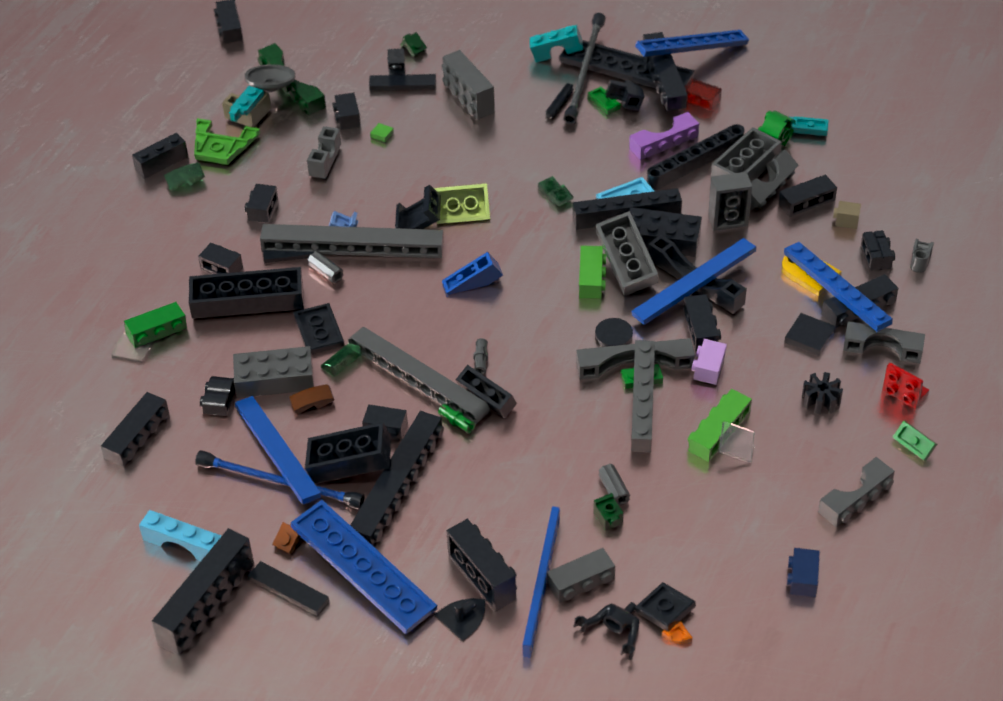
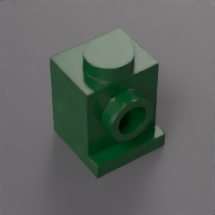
[593,493,624,530]

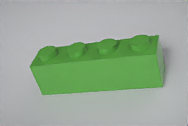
[688,389,752,462]

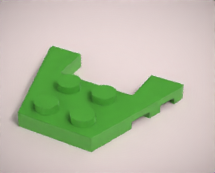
[194,118,261,165]

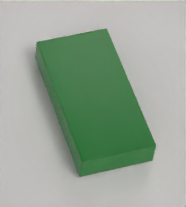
[587,87,621,115]

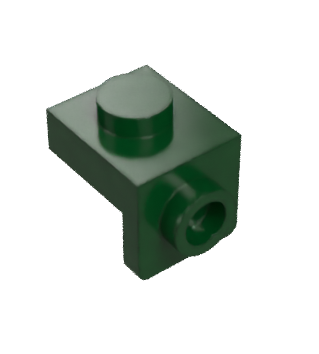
[400,32,427,57]

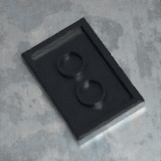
[293,303,345,355]

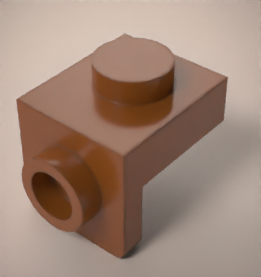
[272,521,301,554]

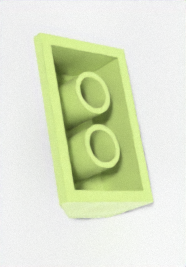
[434,183,490,224]

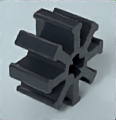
[802,372,843,414]

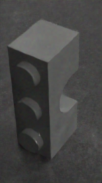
[307,126,341,179]

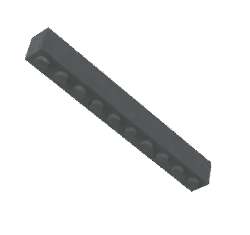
[260,224,444,258]

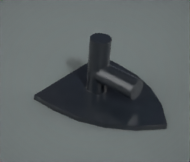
[434,598,485,642]

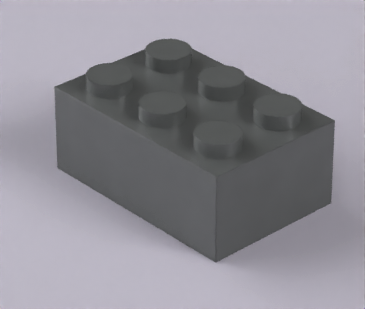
[708,172,752,231]

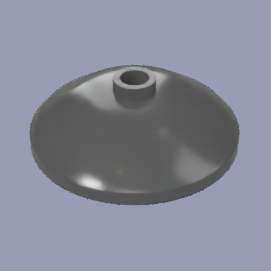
[245,65,296,92]

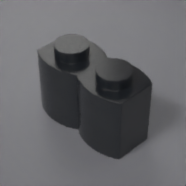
[200,376,235,416]

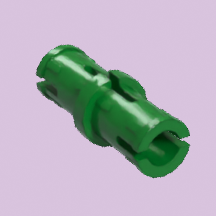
[438,404,475,434]

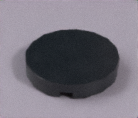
[595,318,633,347]

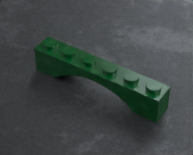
[257,43,326,115]

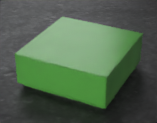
[370,123,394,142]

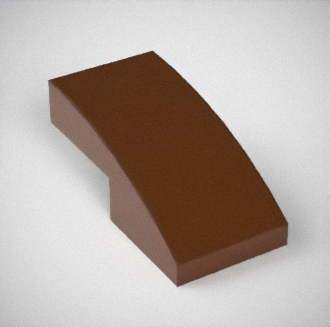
[289,384,335,415]

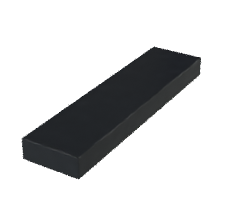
[369,74,436,91]
[248,561,329,616]

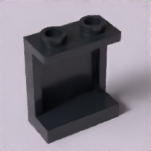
[395,185,441,229]

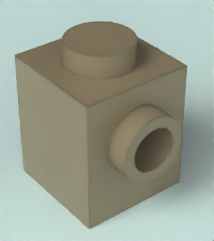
[833,201,861,229]

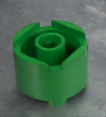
[758,110,796,150]

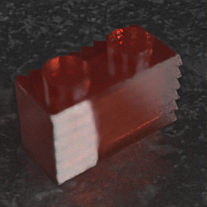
[685,78,722,112]

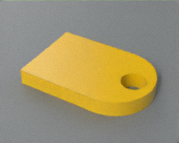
[781,255,842,296]

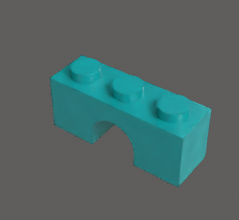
[530,25,583,62]

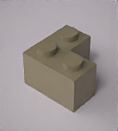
[222,91,271,127]

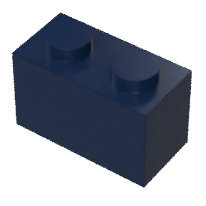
[787,548,820,597]

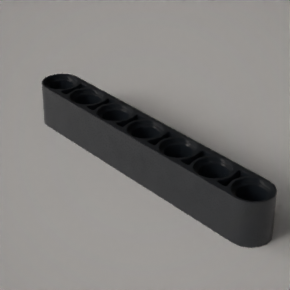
[647,124,745,190]

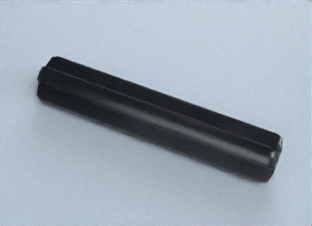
[545,83,574,119]

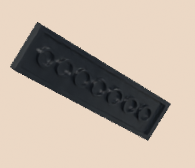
[559,40,695,90]

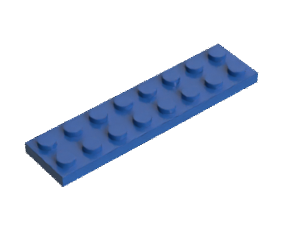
[291,500,438,634]

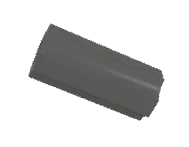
[308,251,344,283]
[598,464,630,506]

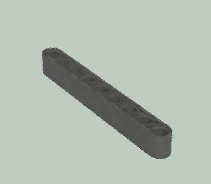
[348,327,490,425]

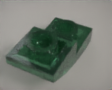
[164,163,205,191]
[538,176,574,206]

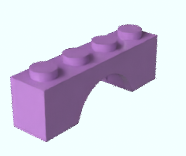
[629,112,699,160]

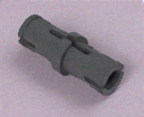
[473,338,488,375]

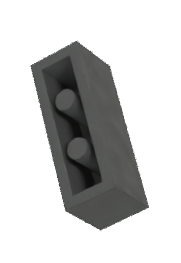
[547,548,615,603]

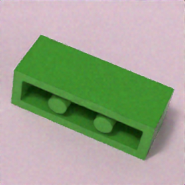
[579,246,606,299]

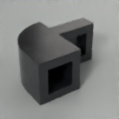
[387,48,406,75]
[605,80,644,111]

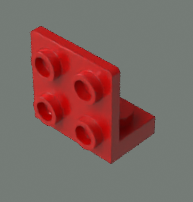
[882,363,929,409]

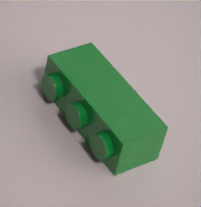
[124,302,187,348]

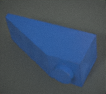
[442,252,503,295]

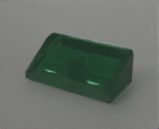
[321,344,361,376]

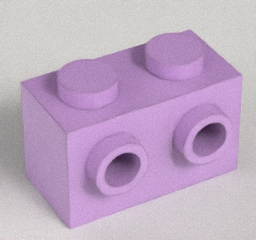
[691,339,727,385]

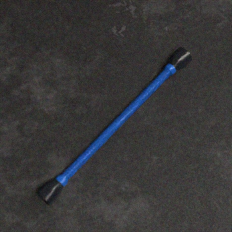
[195,450,365,510]

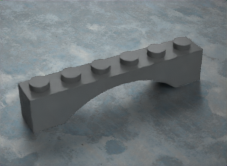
[576,338,695,380]
[631,340,655,452]

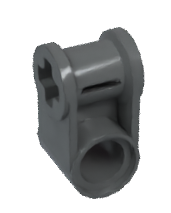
[910,239,934,273]

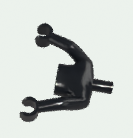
[573,602,640,660]

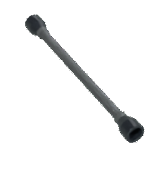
[563,13,606,124]

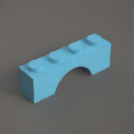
[139,510,221,561]

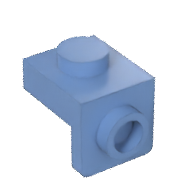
[329,211,358,227]

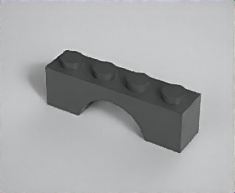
[750,149,799,211]
[843,321,925,364]
[818,457,895,527]

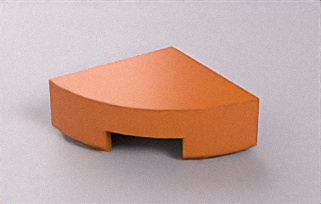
[662,622,693,644]

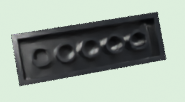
[189,267,304,319]
[152,528,254,656]

